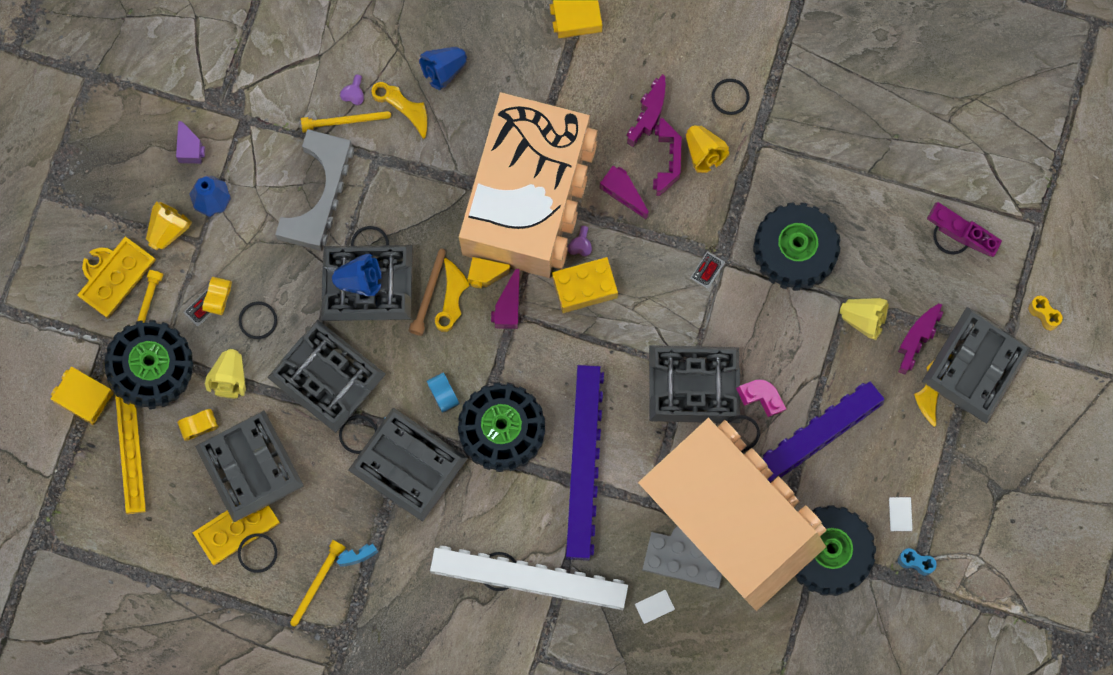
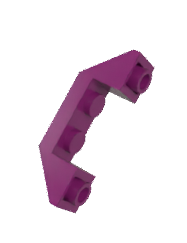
[653,118,682,196]

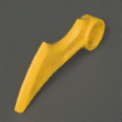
[371,82,427,139]
[435,258,470,332]
[914,354,952,427]

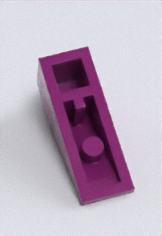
[599,166,649,220]
[491,269,520,329]

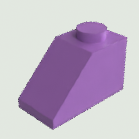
[176,121,205,164]

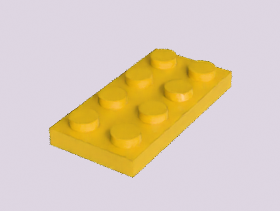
[192,502,280,566]

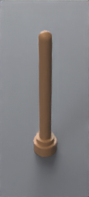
[408,249,446,336]

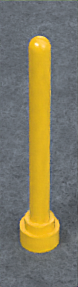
[301,111,391,133]
[137,270,164,323]
[290,540,346,627]

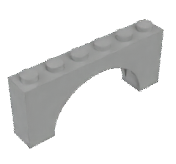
[275,129,354,251]

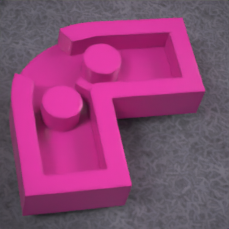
[736,380,786,417]

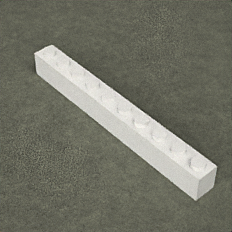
[430,546,628,610]

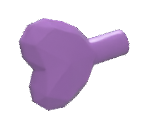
[340,74,364,105]
[568,226,592,256]

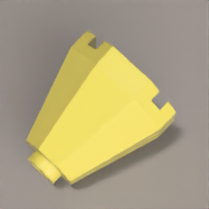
[840,298,889,340]
[205,349,246,399]

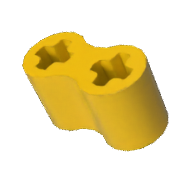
[203,276,232,315]
[1028,295,1063,331]
[177,409,218,441]

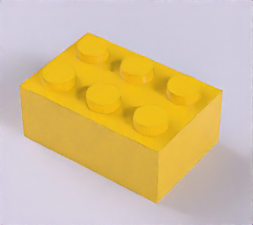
[552,257,618,313]

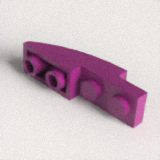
[626,74,666,147]
[927,202,1002,257]
[898,303,943,375]

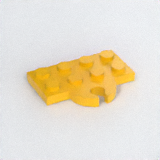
[77,236,156,319]

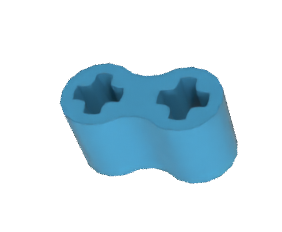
[426,372,459,413]
[898,548,937,576]

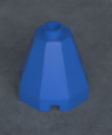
[419,47,467,90]
[189,176,231,217]
[332,254,381,296]

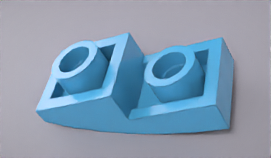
[336,543,378,567]

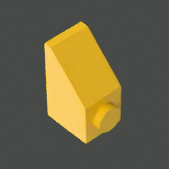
[468,257,510,288]

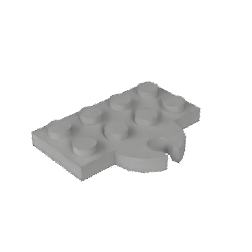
[642,526,722,589]

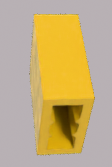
[549,0,602,39]
[51,366,114,425]

